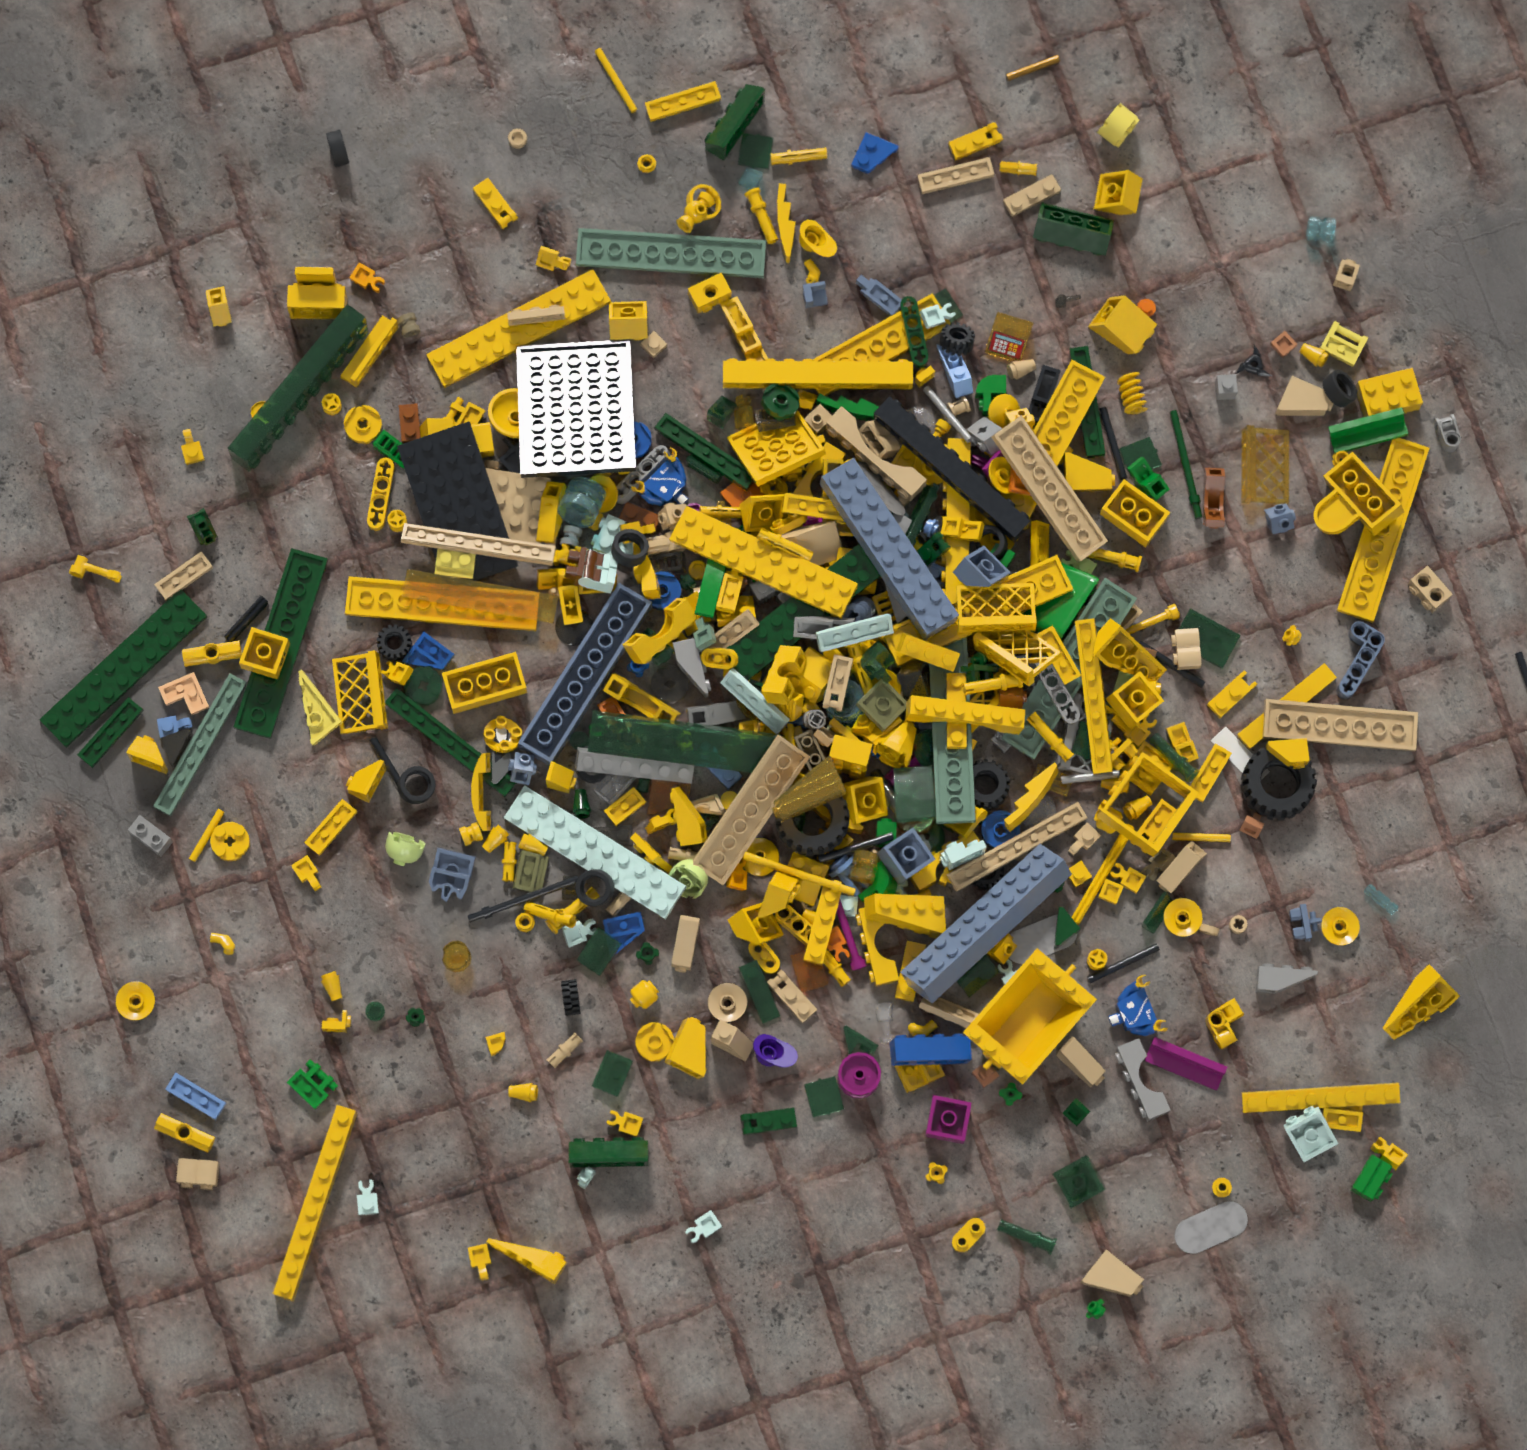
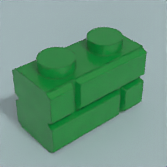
[1350,1155,1393,1202]

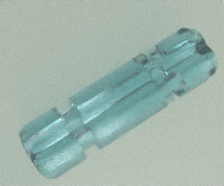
[1364,884,1399,915]

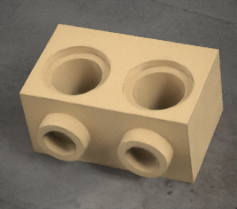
[1408,566,1453,613]

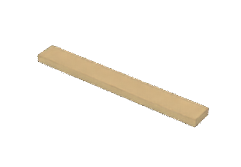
[401,523,556,566]
[947,802,1088,892]

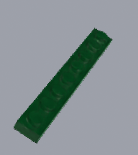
[385,688,517,797]

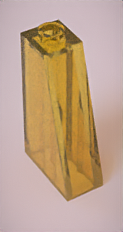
[772,756,846,822]

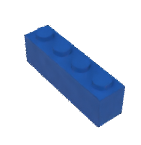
[889,1034,972,1066]

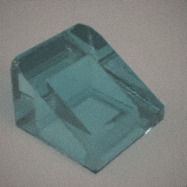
[738,168,763,190]

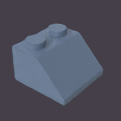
[953,546,1011,587]
[876,828,935,885]

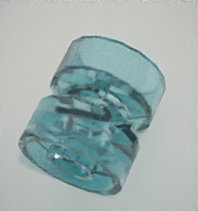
[1306,216,1336,242]

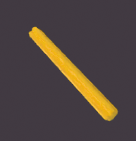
[1072,823,1134,925]

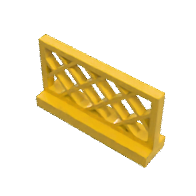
[956,583,1037,633]
[973,631,1061,686]
[332,650,388,735]

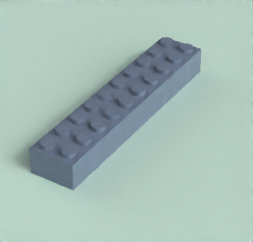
[820,458,959,641]
[518,583,652,766]
[900,844,1072,1003]

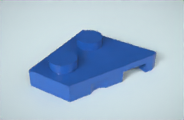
[851,132,899,174]
[402,632,455,670]
[603,912,645,957]

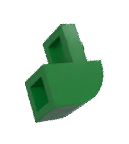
[975,375,1006,417]
[1127,457,1170,501]
[858,861,898,902]

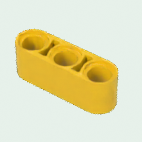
[775,905,813,947]

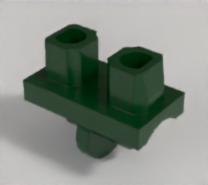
[187,508,218,545]
[960,652,999,683]

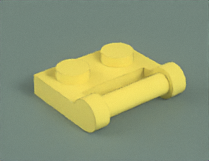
[1320,321,1368,367]

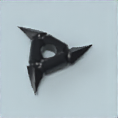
[1236,345,1273,376]

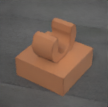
[1270,331,1298,358]
[1239,812,1264,839]
[972,1061,999,1088]

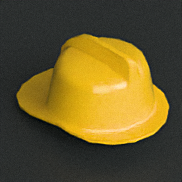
[799,220,837,257]

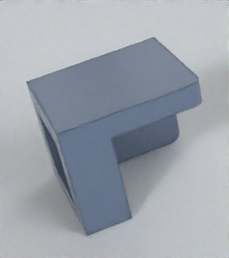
[802,281,828,308]

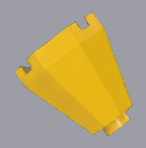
[873,720,917,769]

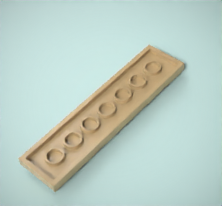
[991,415,1108,563]
[1263,699,1418,751]
[693,735,810,885]

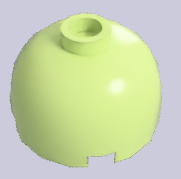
[385,832,425,866]
[669,859,708,899]

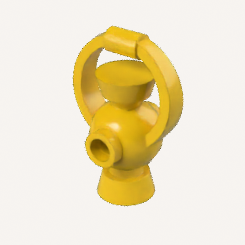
[676,184,721,233]

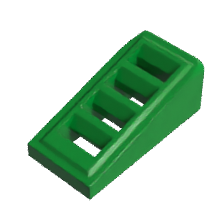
[373,430,404,469]

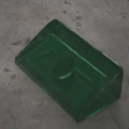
[686,455,723,484]
[1142,892,1173,934]

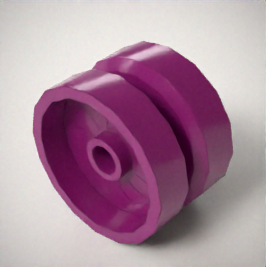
[837,1052,881,1099]

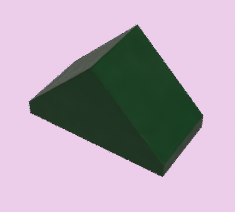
[1054,907,1080,949]

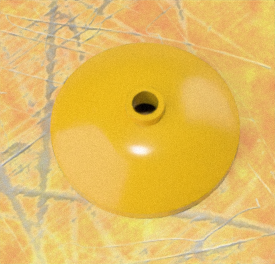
[488,388,519,438]

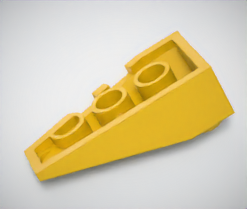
[1093,618,1167,681]
[486,1238,567,1284]

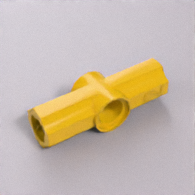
[182,641,242,667]
[154,1113,215,1153]

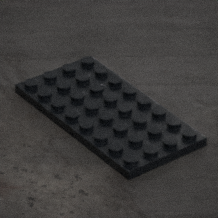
[397,421,519,590]

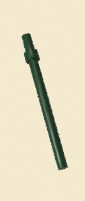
[1170,410,1203,519]

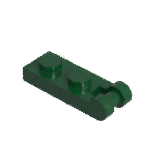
[917,532,951,568]
[740,1107,797,1135]

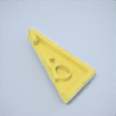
[298,670,343,746]

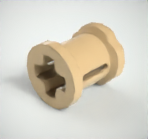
[947,396,971,417]

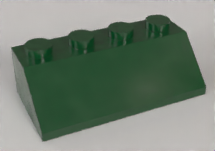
[704,84,765,161]
[1033,203,1114,256]
[569,1137,648,1168]

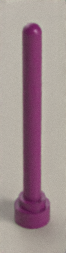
[831,880,867,971]

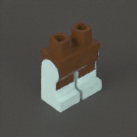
[564,547,618,594]

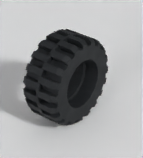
[1240,748,1317,821]
[775,780,849,857]

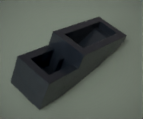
[1028,365,1061,426]

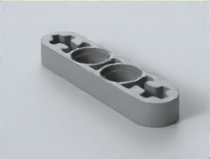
[616,445,671,504]
[1035,656,1080,724]

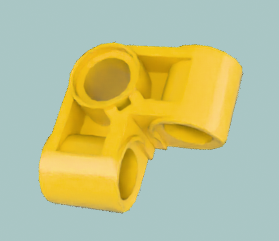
[1205,998,1244,1049]

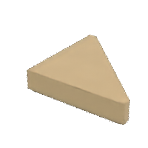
[691,794,725,815]

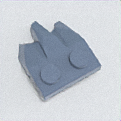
[429,847,476,902]

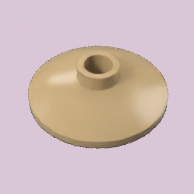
[708,983,747,1022]

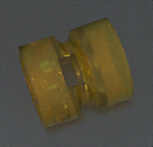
[849,850,879,884]

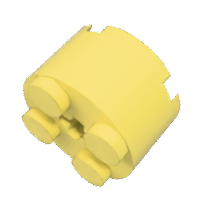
[1097,103,1139,148]

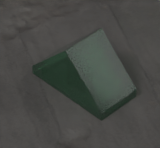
[707,396,738,429]

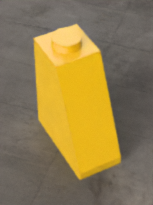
[1063,452,1115,492]
[665,1017,706,1079]

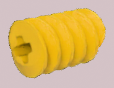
[1117,372,1148,414]

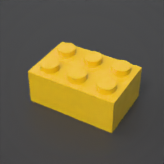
[287,283,348,320]
[1356,368,1423,417]
[1100,479,1170,548]
[828,735,872,779]

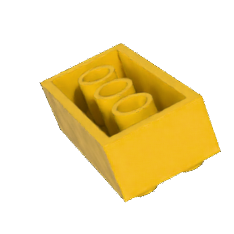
[442,652,527,714]

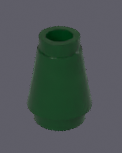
[572,789,591,819]

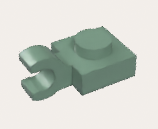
[693,617,716,651]

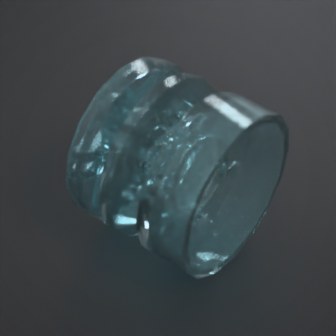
[557,477,606,528]
[824,680,864,726]

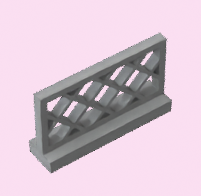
[1056,693,1114,774]

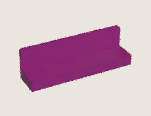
[1145,1037,1227,1091]

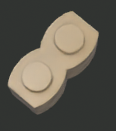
[858,420,900,459]
[1171,628,1202,670]
[176,1158,220,1190]

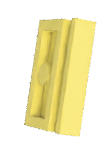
[434,549,476,579]

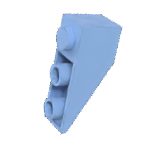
[936,344,974,398]

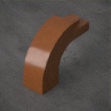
[1202,468,1225,529]

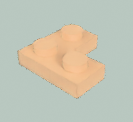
[158,672,209,715]

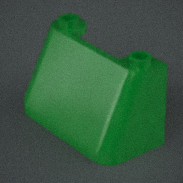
[1021,562,1100,641]

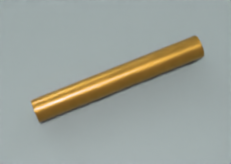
[1006,55,1060,81]

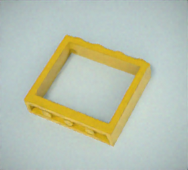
[1097,752,1199,857]

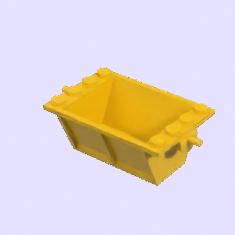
[963,948,1097,1085]

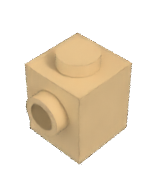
[804,404,832,436]

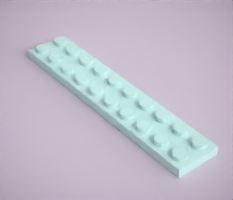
[504,785,687,919]

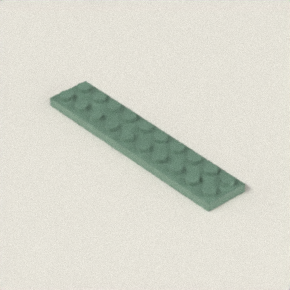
[576,228,766,278]
[1001,578,1137,760]
[929,637,976,824]

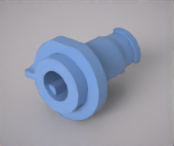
[829,854,869,896]

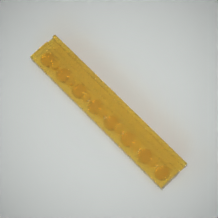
[402,569,559,624]

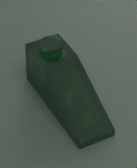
[739,960,780,1024]

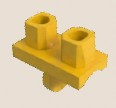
[1109,737,1139,771]

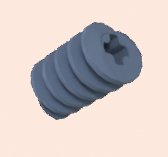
[843,596,876,622]

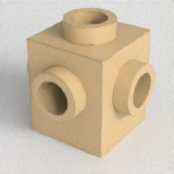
[658,503,686,531]

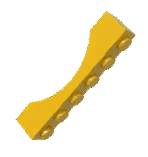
[905,695,1025,735]

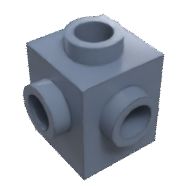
[1264,503,1296,534]
[508,752,537,785]

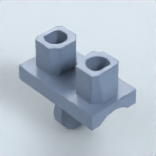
[1289,904,1322,942]

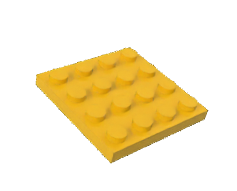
[727,411,826,487]

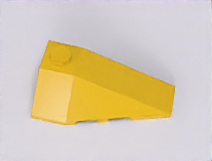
[1383,964,1460,1040]

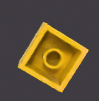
[239,627,290,680]

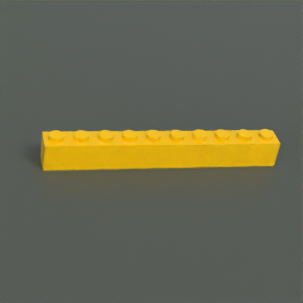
[723,358,913,389]
[941,438,971,601]
[273,1105,357,1302]

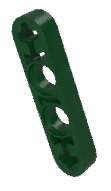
[900,296,928,368]

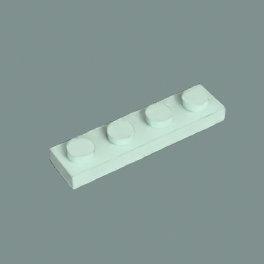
[816,613,894,652]
[720,668,790,735]

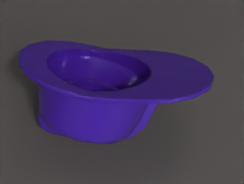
[753,1034,798,1068]

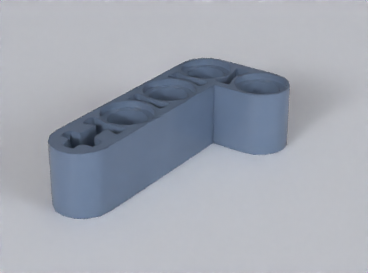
[1336,621,1385,700]

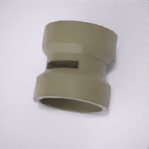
[397,312,421,338]

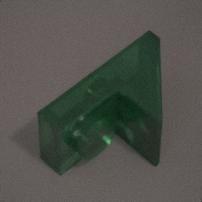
[843,1025,879,1055]

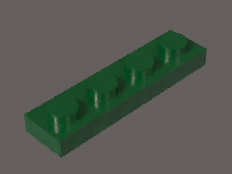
[77,697,144,768]

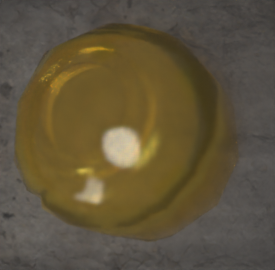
[442,940,472,973]

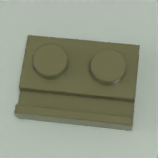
[513,850,549,893]

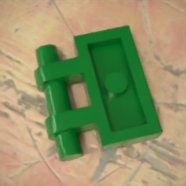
[287,1059,338,1110]

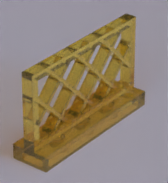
[1241,425,1289,504]

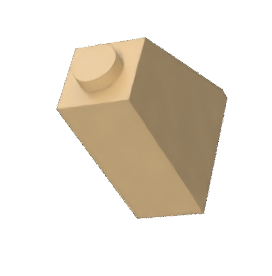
[1275,376,1334,416]
[1156,841,1207,893]
[671,915,700,973]
[711,1019,753,1062]
[1056,1036,1105,1088]
[1081,1250,1144,1297]

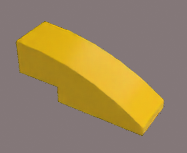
[633,542,661,600]

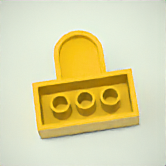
[1314,452,1404,536]

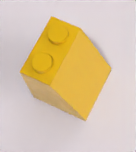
[1088,296,1157,355]

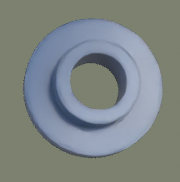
[923,519,940,538]

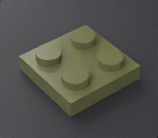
[855,677,907,732]

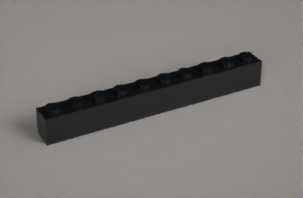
[874,396,1030,542]

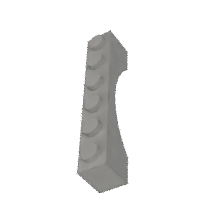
[575,747,694,784]

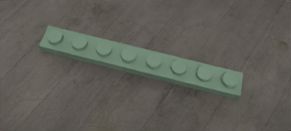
[153,674,247,816]

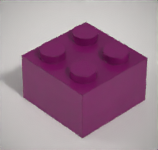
[925,1095,972,1144]

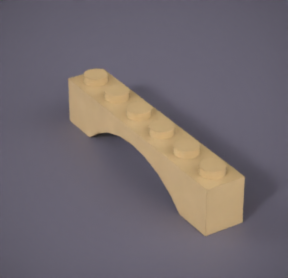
[826,406,927,501]

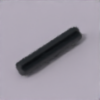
[224,596,268,642]

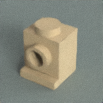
[1333,259,1360,291]

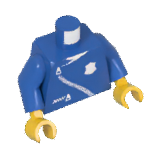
[631,447,689,506]
[1108,975,1168,1036]

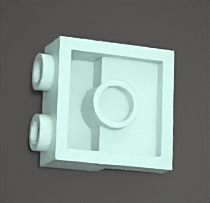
[591,514,633,555]
[939,840,987,871]
[1284,1106,1338,1162]

